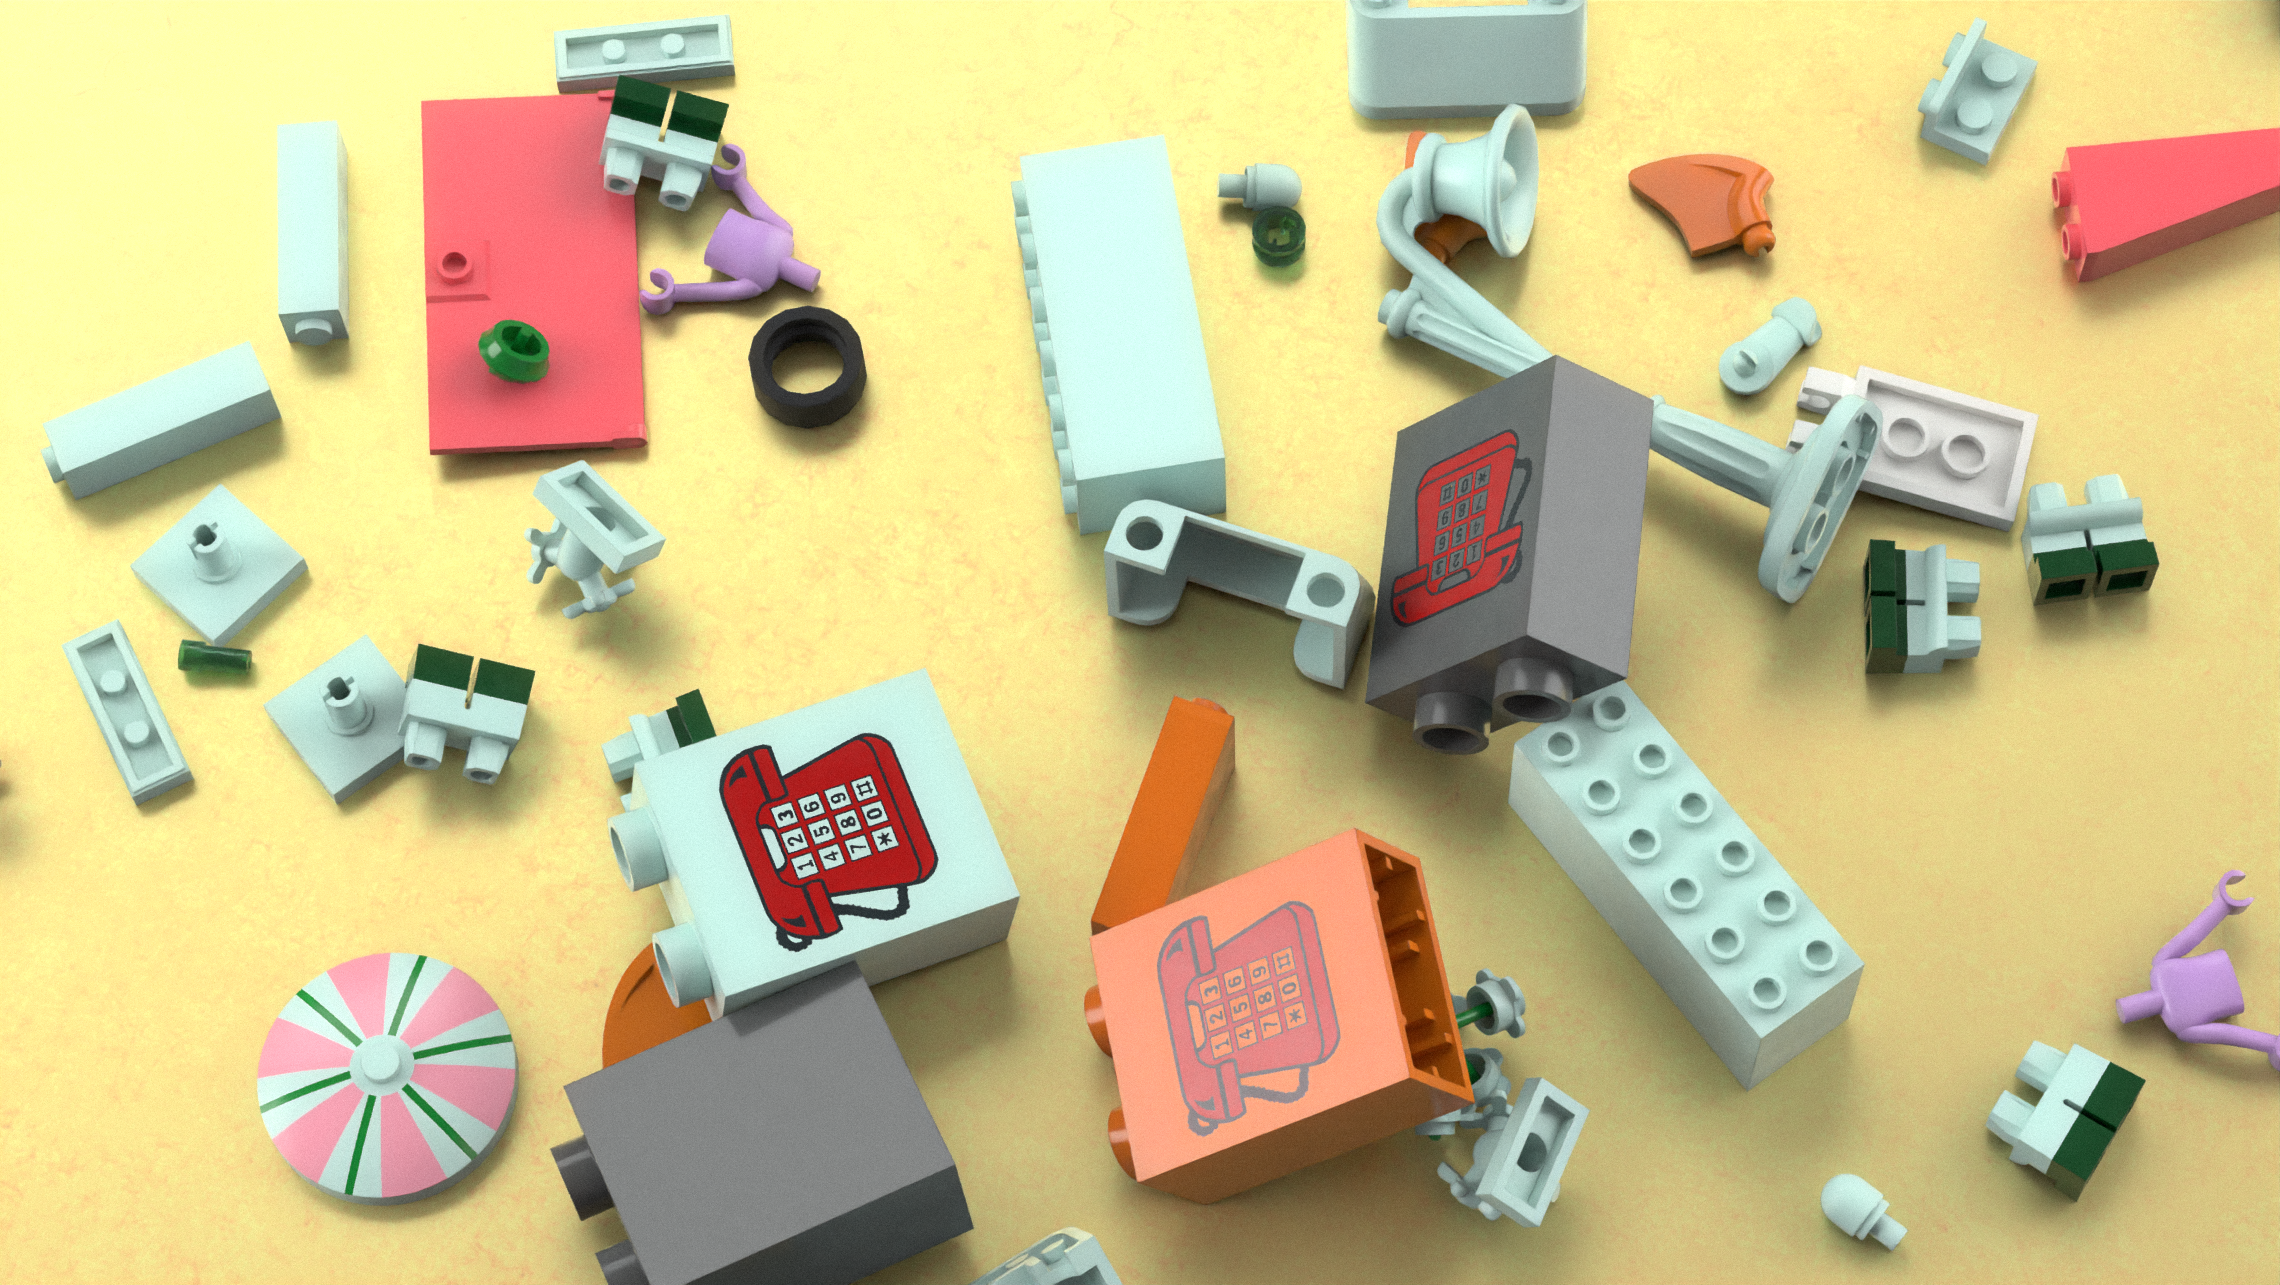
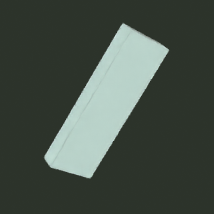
[553,14,735,92]
[61,619,194,806]

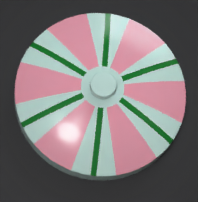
[257,953,519,1206]

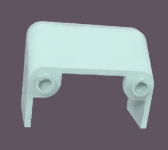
[1345,0,1588,119]

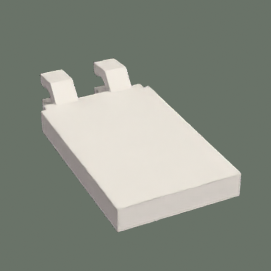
[1785,365,2039,532]

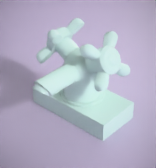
[524,460,666,619]
[1437,1077,1590,1228]

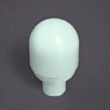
[1217,163,1302,212]
[1820,1173,1908,1251]

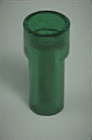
[178,639,252,675]

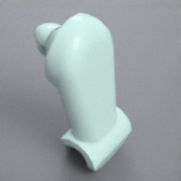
[1719,297,1822,396]

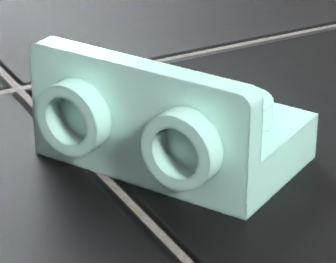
[1918,17,2038,166]

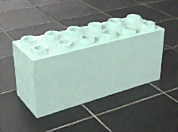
[1011,134,1226,535]
[1508,680,1865,1092]

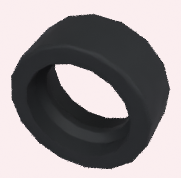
[748,306,867,429]

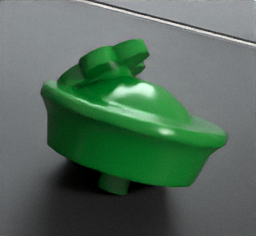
[478,319,550,384]

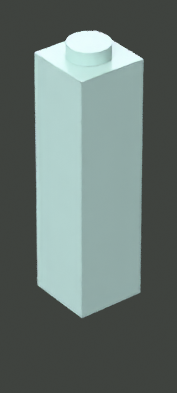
[277,120,349,346]
[40,341,281,500]

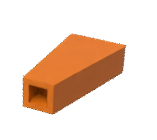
[1091,695,1235,936]

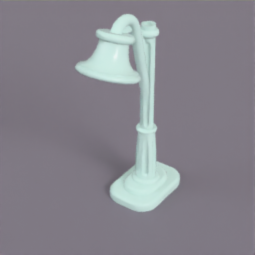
[1376,104,1883,603]

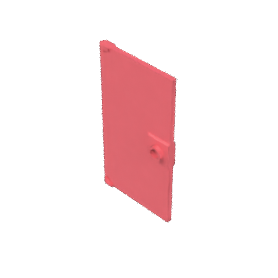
[421,90,647,455]

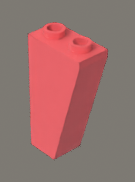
[2051,128,2280,283]

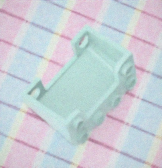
[1104,499,1376,690]

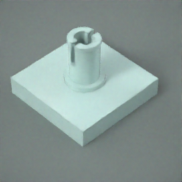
[130,484,308,651]
[263,634,407,805]

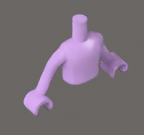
[639,143,821,315]
[2116,870,2280,1072]

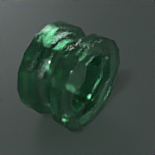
[1252,206,1306,268]

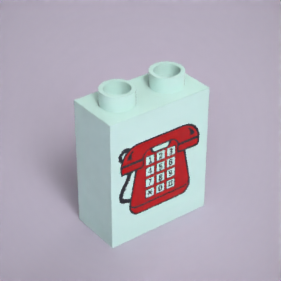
[607,668,1020,1021]

